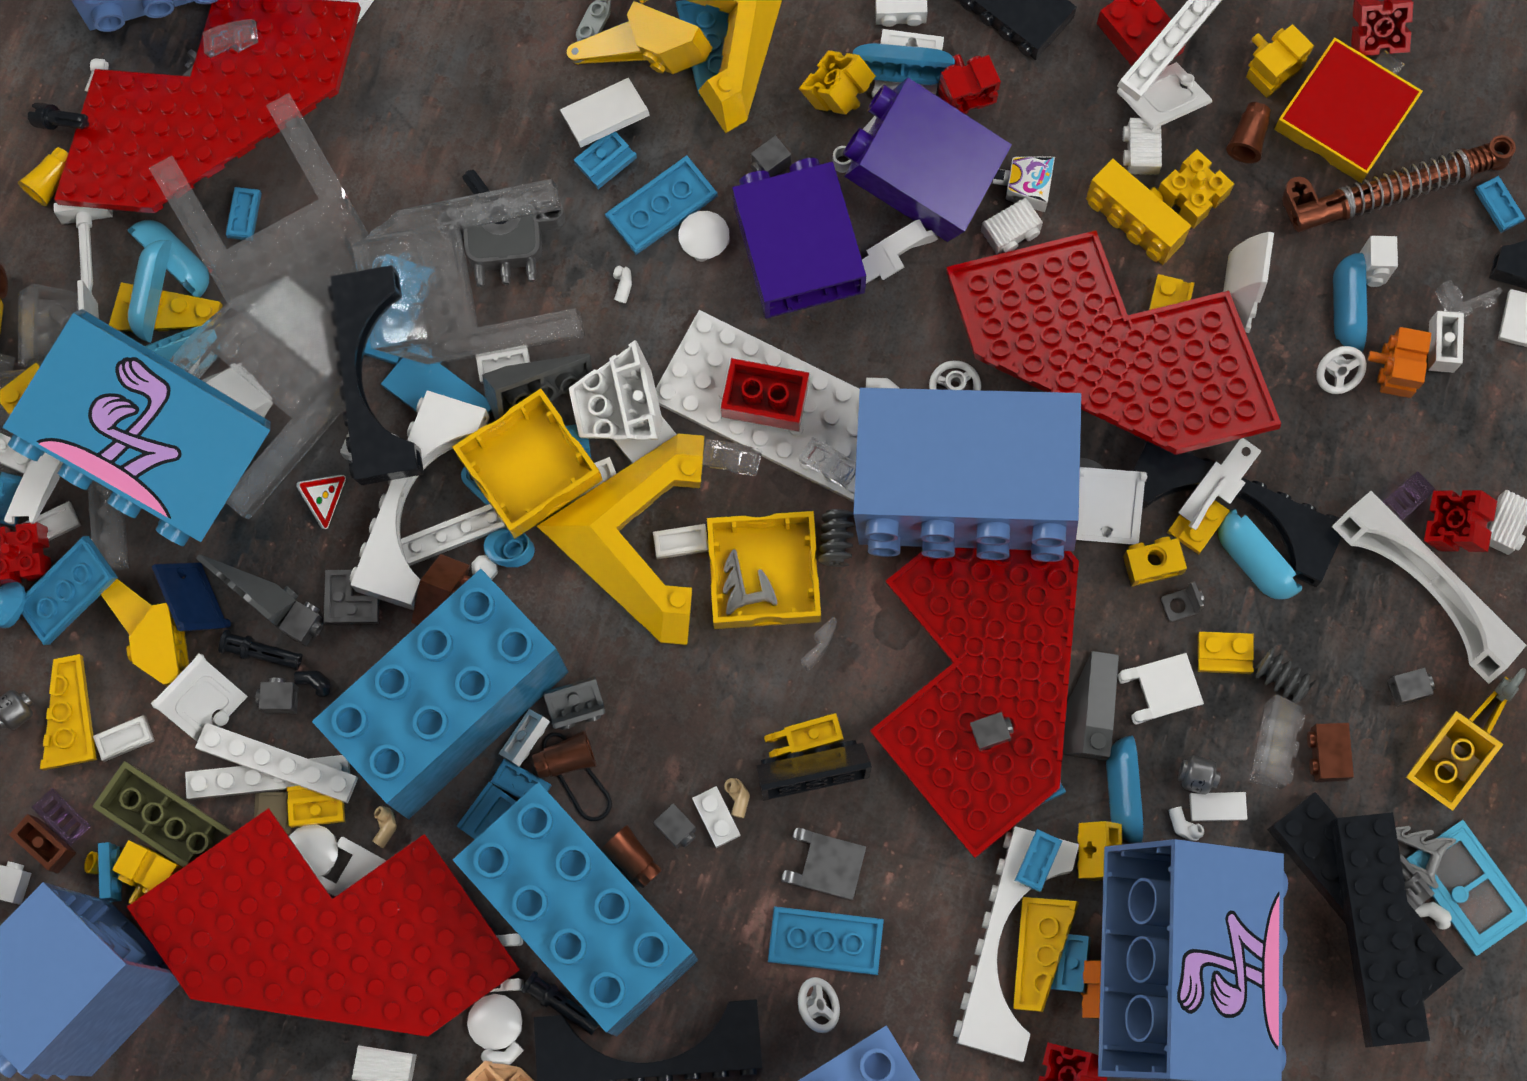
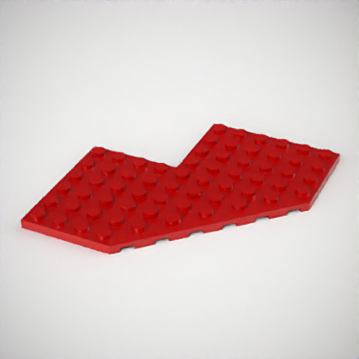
[54,0,361,213]
[946,230,1281,455]
[870,548,1079,859]
[127,808,520,1037]

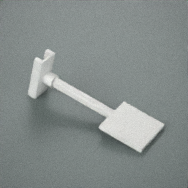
[54,203,113,319]

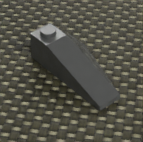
[482,353,592,420]
[196,554,298,630]
[1063,651,1119,761]

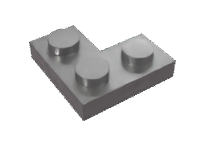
[324,570,380,624]

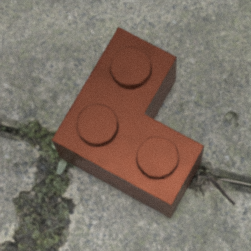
[411,554,471,625]

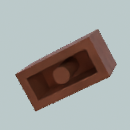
[1307,723,1354,782]
[9,814,77,874]

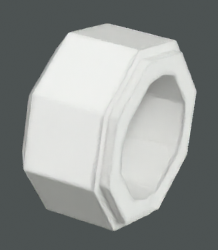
[472,555,498,580]

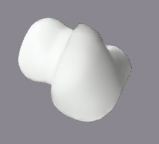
[613,266,632,303]
[866,377,900,389]
[1168,806,1204,841]
[1415,902,1452,930]
[481,1041,524,1065]

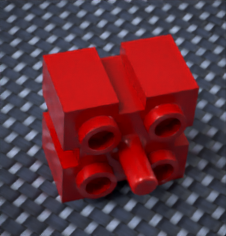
[1351,0,1413,56]
[938,54,1001,114]
[1424,490,1497,552]
[0,522,51,586]
[1038,1042,1107,1081]

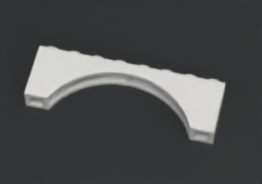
[350,391,490,610]
[1332,491,1527,684]
[953,826,1079,1062]

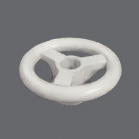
[1316,346,1367,394]
[929,360,981,391]
[798,977,840,1033]

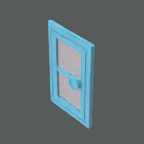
[1406,820,1527,956]

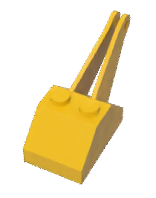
[101,579,189,687]

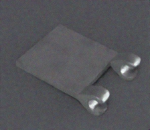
[781,828,866,900]

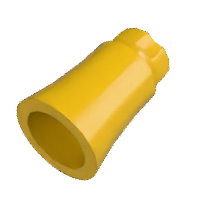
[18,147,68,206]

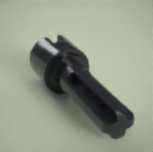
[28,102,90,130]

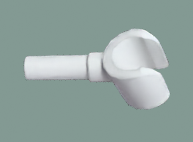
[84,58,109,92]

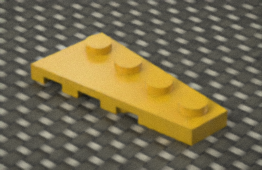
[109,282,223,333]
[40,654,97,771]
[1013,897,1079,1012]

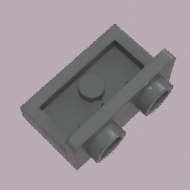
[543,676,606,730]

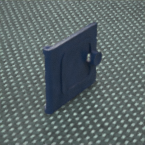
[152,563,231,631]

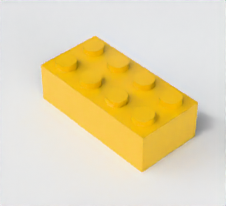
[1086,158,1191,265]

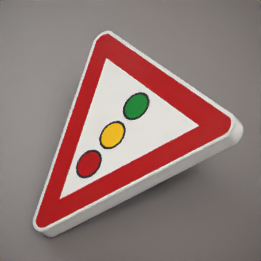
[296,475,346,529]

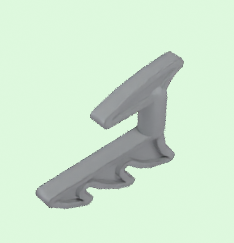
[723,549,778,616]
[1396,826,1456,889]

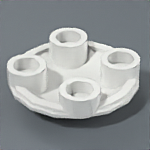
[679,211,730,262]
[289,824,338,877]
[467,994,523,1050]

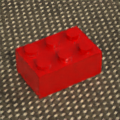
[1097,0,1186,66]
[721,358,809,432]

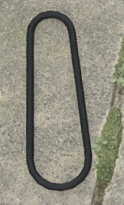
[542,732,612,821]

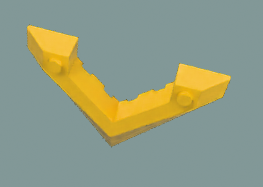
[639,0,782,133]
[537,434,704,645]

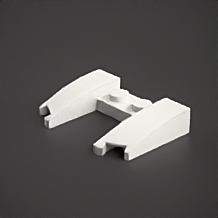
[0,433,63,524]

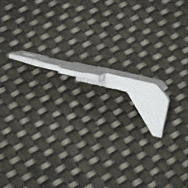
[862,219,938,284]
[1179,438,1261,530]

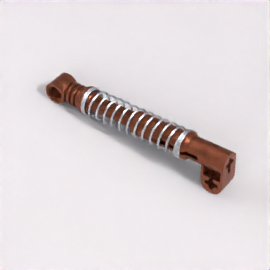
[1282,135,1516,232]

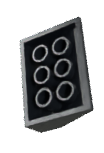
[756,740,872,801]

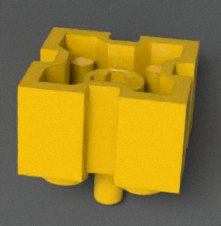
[1246,24,1314,98]
[799,50,876,115]
[1158,149,1234,229]
[112,840,183,904]

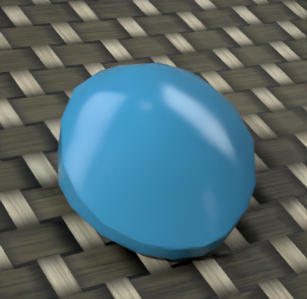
[484,528,535,567]
[0,582,26,628]

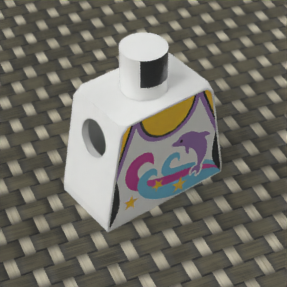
[993,157,1055,212]

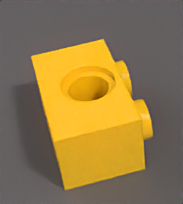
[1123,537,1187,587]

